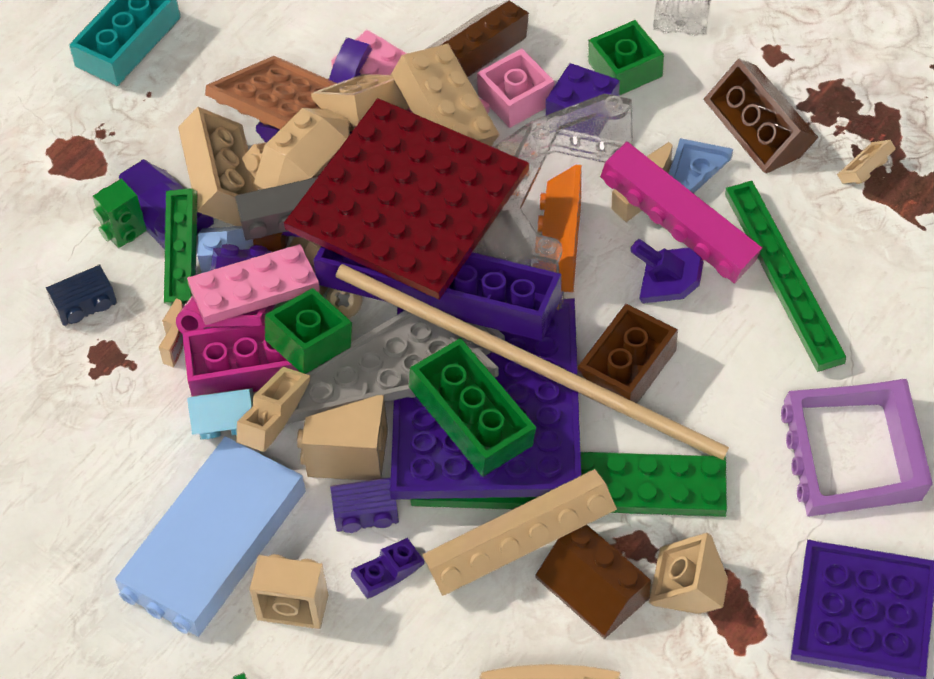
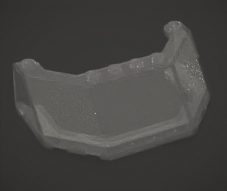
[473,94,633,310]

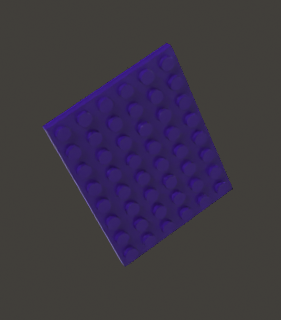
[390,298,581,499]

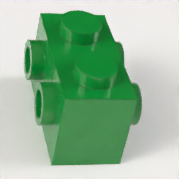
[92,179,147,249]

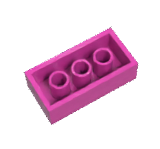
[182,322,299,396]

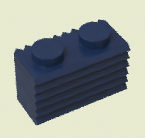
[45,264,117,326]

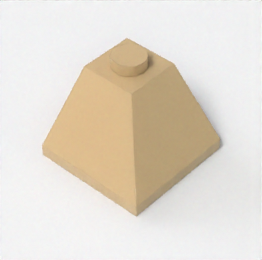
[649,533,728,614]

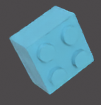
[187,388,254,440]

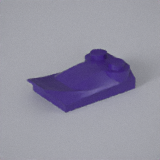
[119,159,215,250]

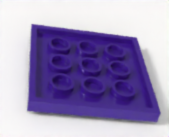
[790,540,934,679]

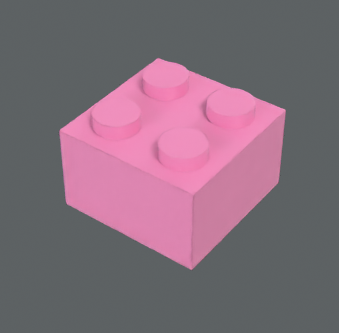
[477,49,554,128]

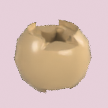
[325,288,363,318]

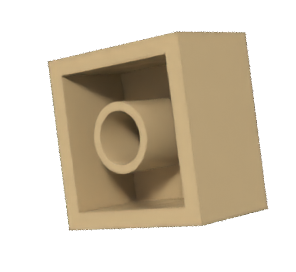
[249,554,329,629]

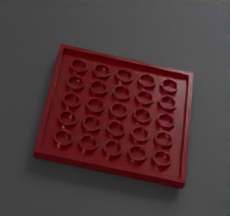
[284,98,529,300]

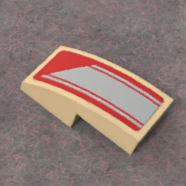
[159,299,184,368]

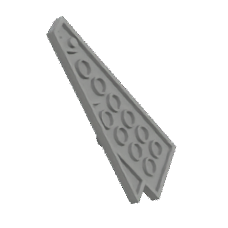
[252,311,505,424]

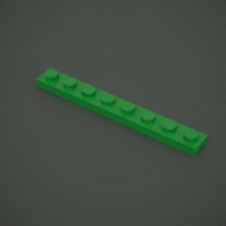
[725,180,846,372]

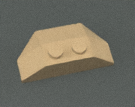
[253,108,350,190]

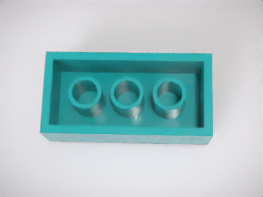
[69,0,181,86]

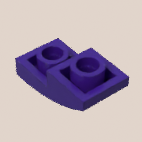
[329,37,372,83]
[351,538,424,599]

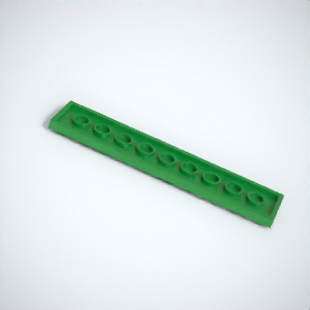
[410,452,727,517]

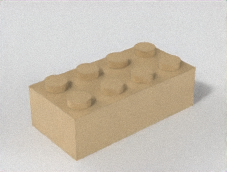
[391,44,500,146]
[178,107,258,226]

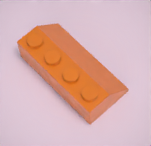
[533,165,582,292]

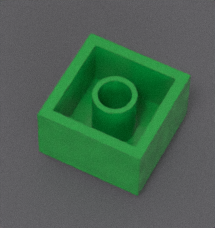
[588,20,664,96]
[265,288,352,374]

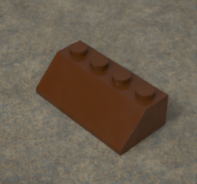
[426,0,529,77]
[703,58,819,173]

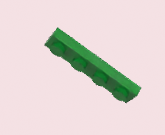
[164,188,197,305]

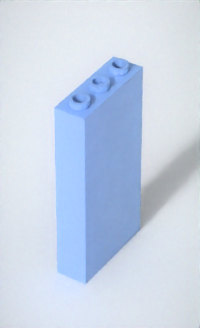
[115,436,306,637]

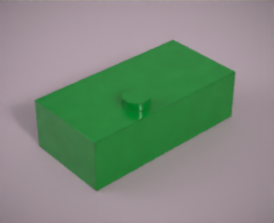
[408,338,536,477]

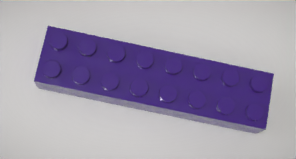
[314,246,561,341]

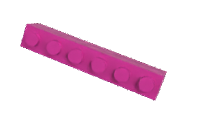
[600,141,762,284]

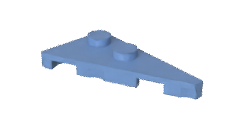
[669,138,733,193]

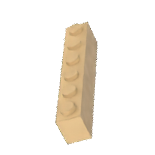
[422,469,617,596]

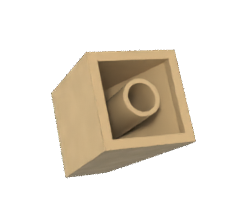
[297,395,388,481]

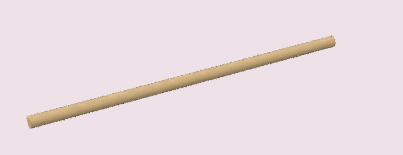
[336,264,729,460]

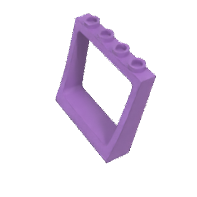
[781,379,933,517]

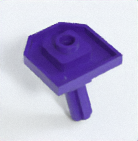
[630,239,704,304]

